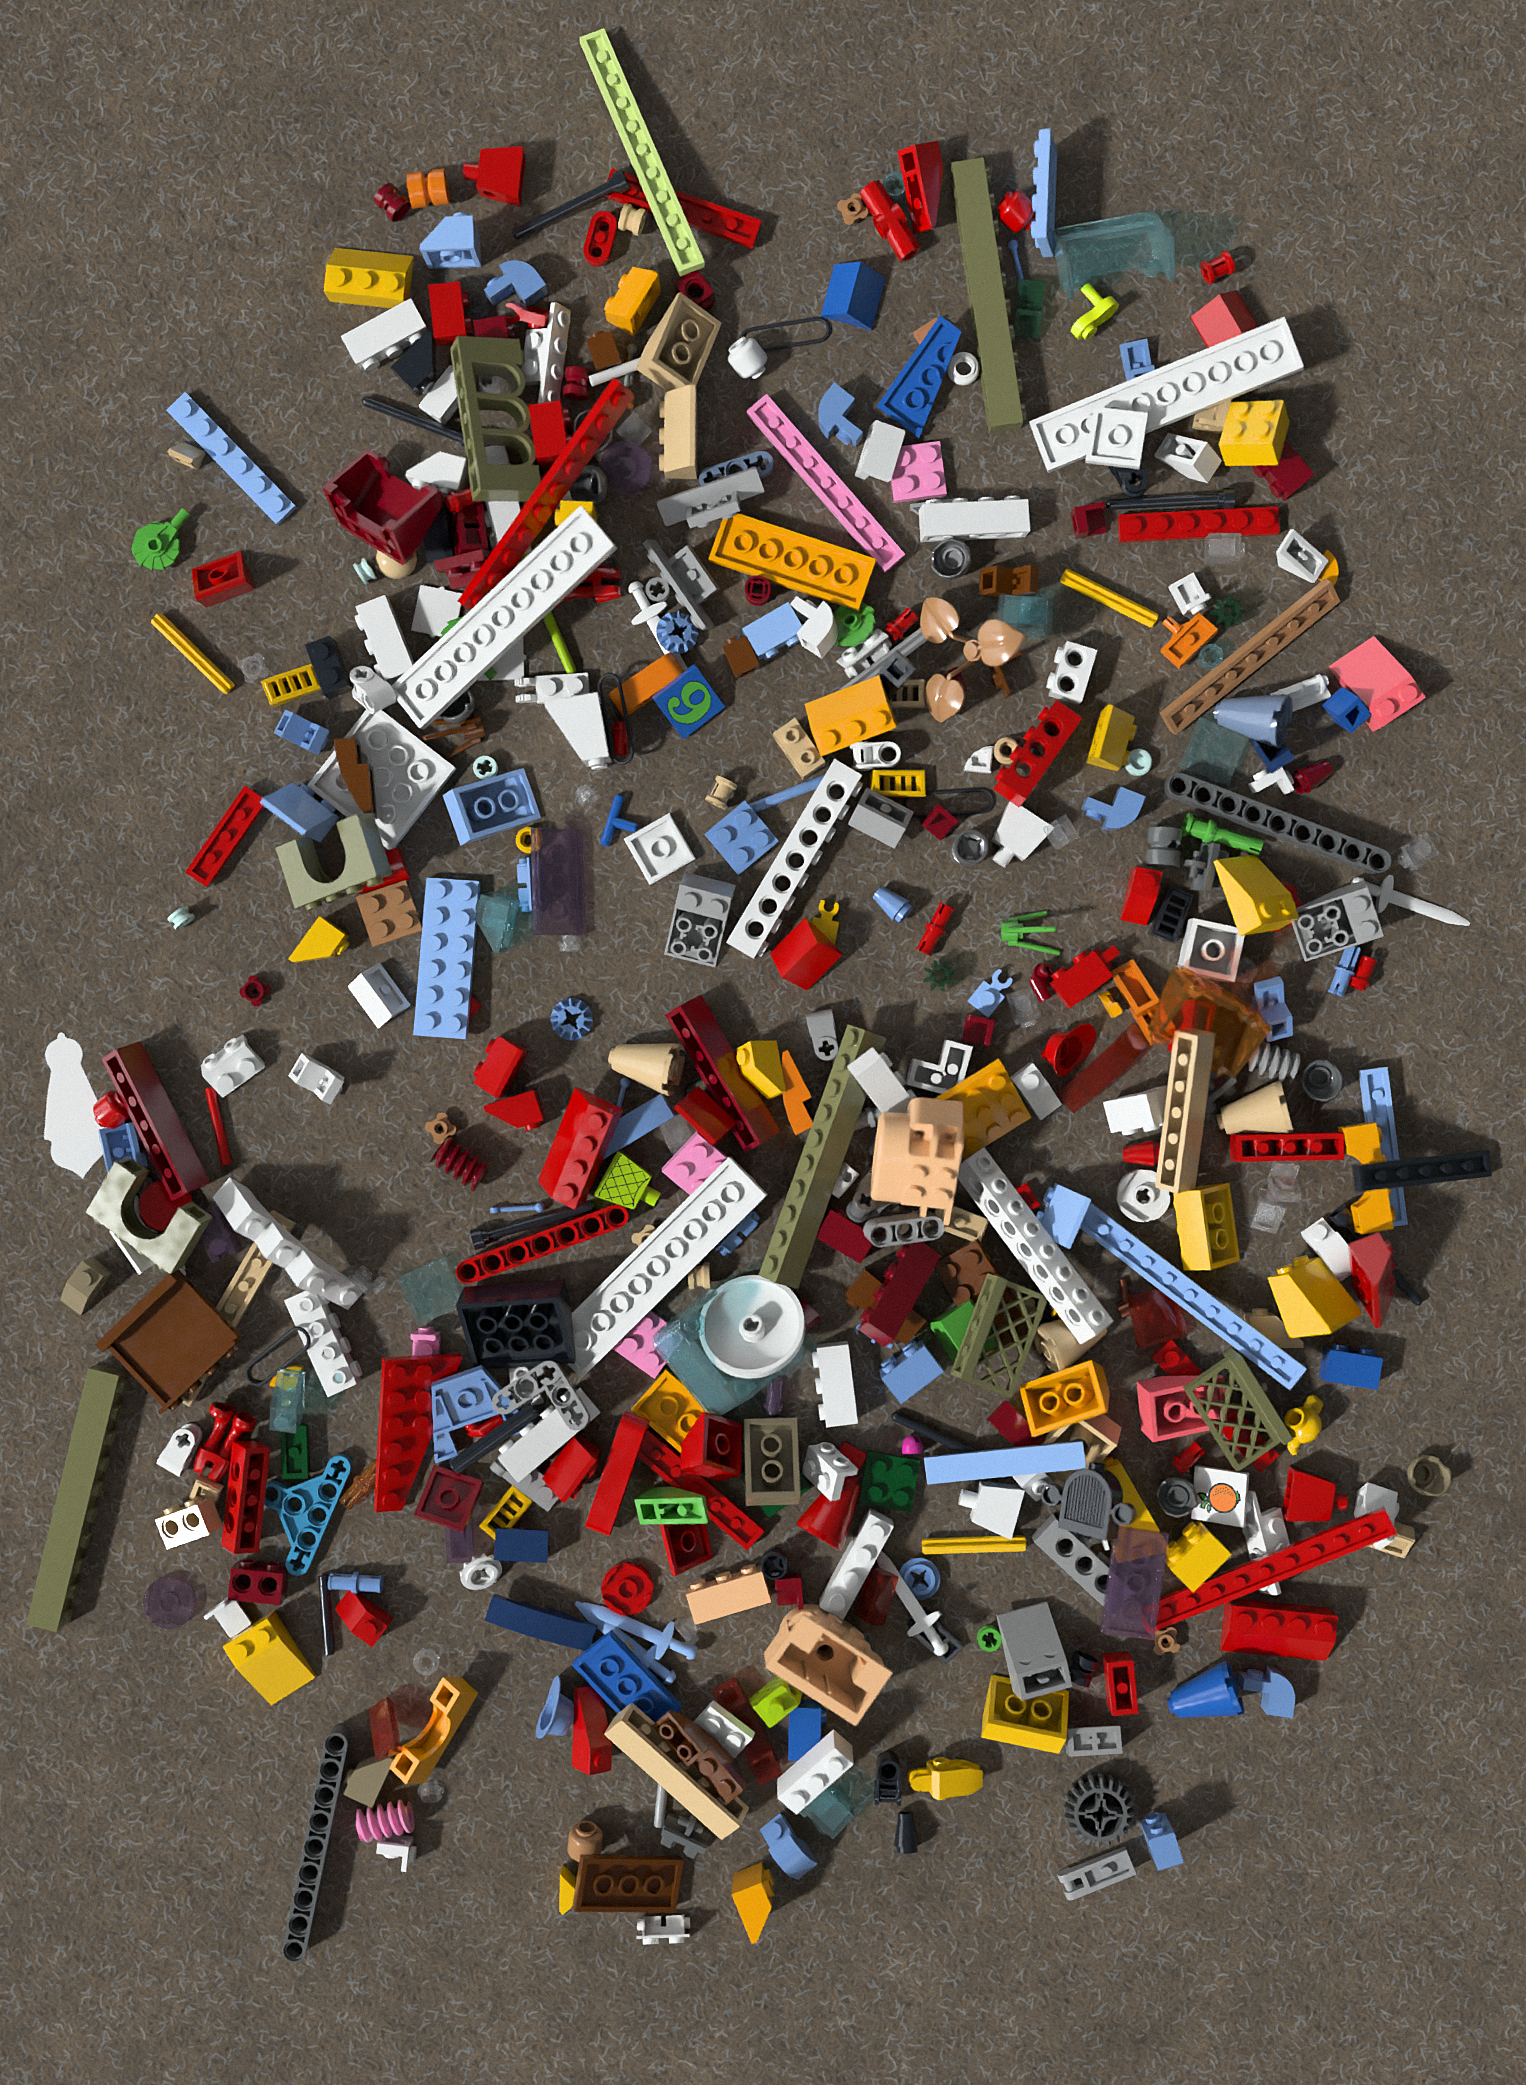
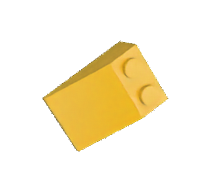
[1214,855,1299,936]
[223,1610,316,1706]

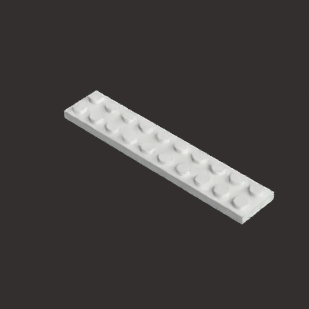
[1029,317,1304,473]
[391,506,617,730]
[568,1156,768,1378]

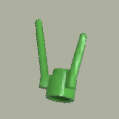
[1001,911,1061,955]

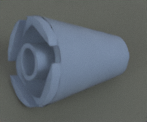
[1214,694,1293,748]

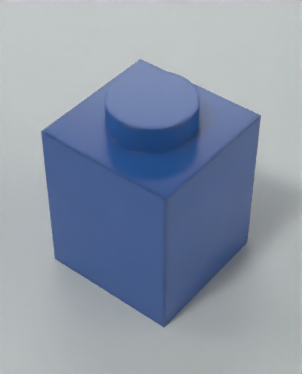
[1322,687,1371,733]

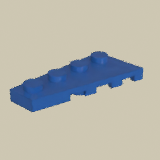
[877,315,962,438]

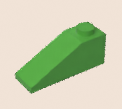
[634,1487,710,1525]

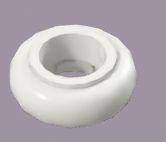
[947,352,980,386]

